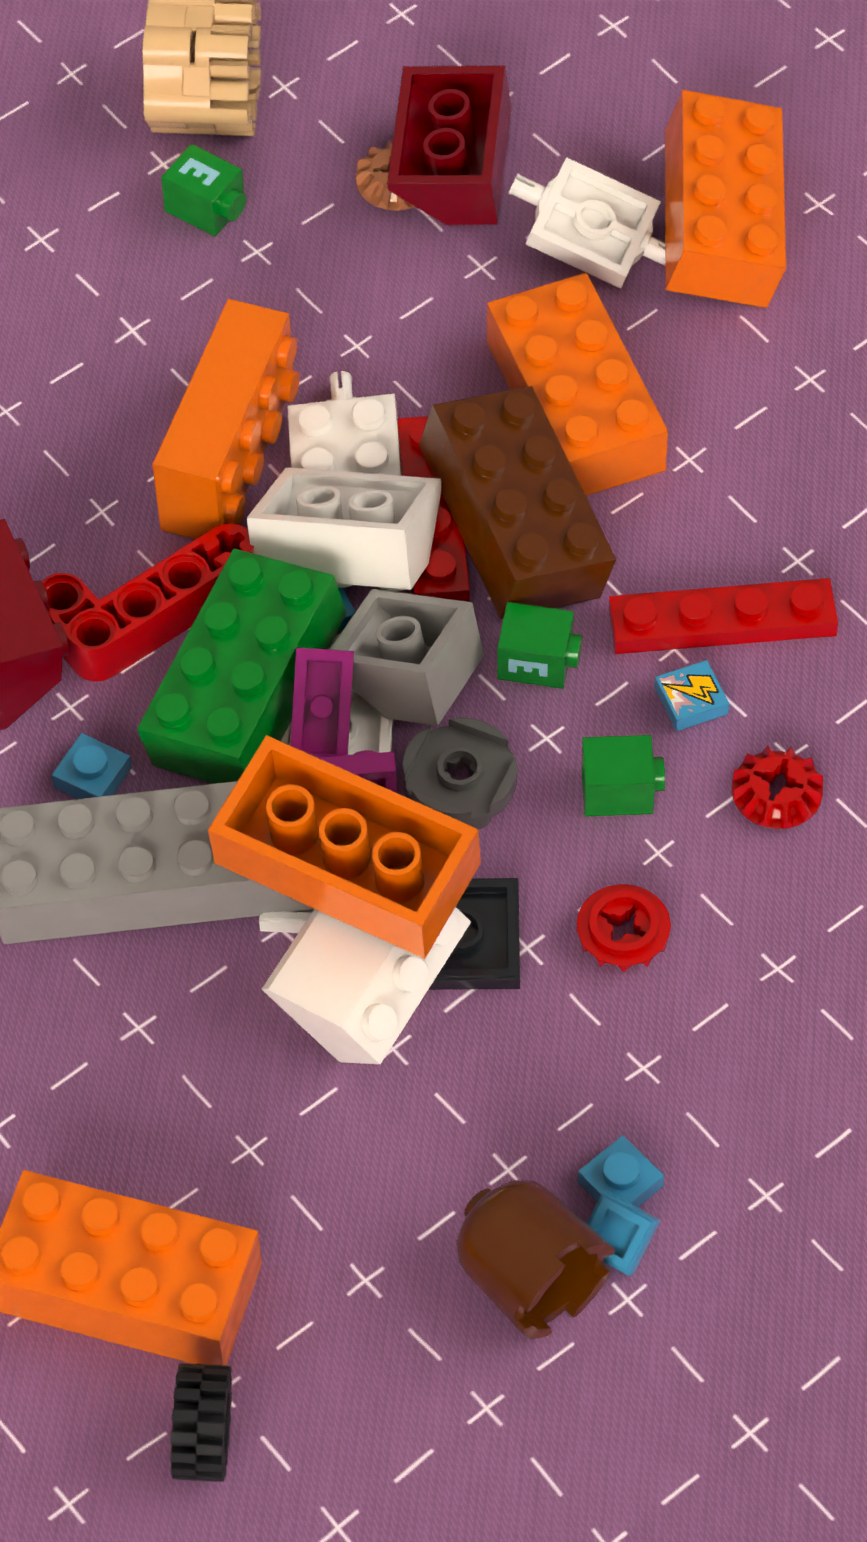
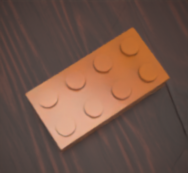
[665,89,786,308]
[487,272,668,496]
[152,298,300,539]
[208,735,481,959]
[0,1170,262,1366]

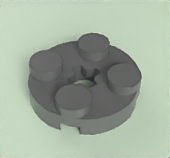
[403,717,517,829]

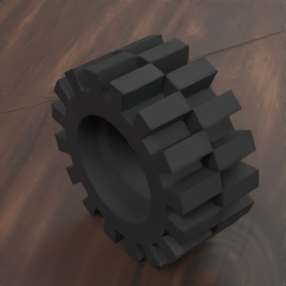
[170,1363,232,1482]

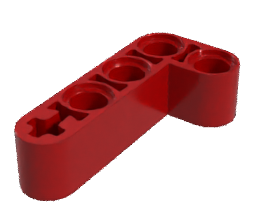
[42,523,254,682]

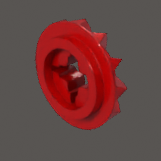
[731,745,823,829]
[576,884,671,972]

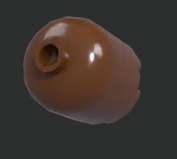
[456,1179,615,1339]

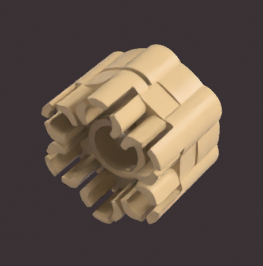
[143,0,261,136]

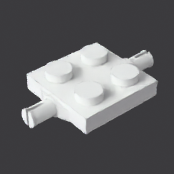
[508,157,665,289]
[288,371,402,476]

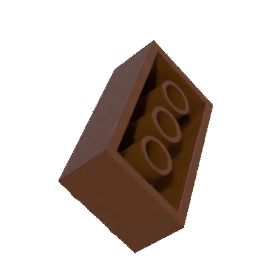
[419,386,616,619]

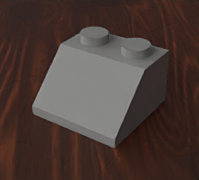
[330,589,484,726]

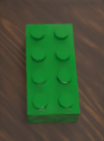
[137,548,347,784]

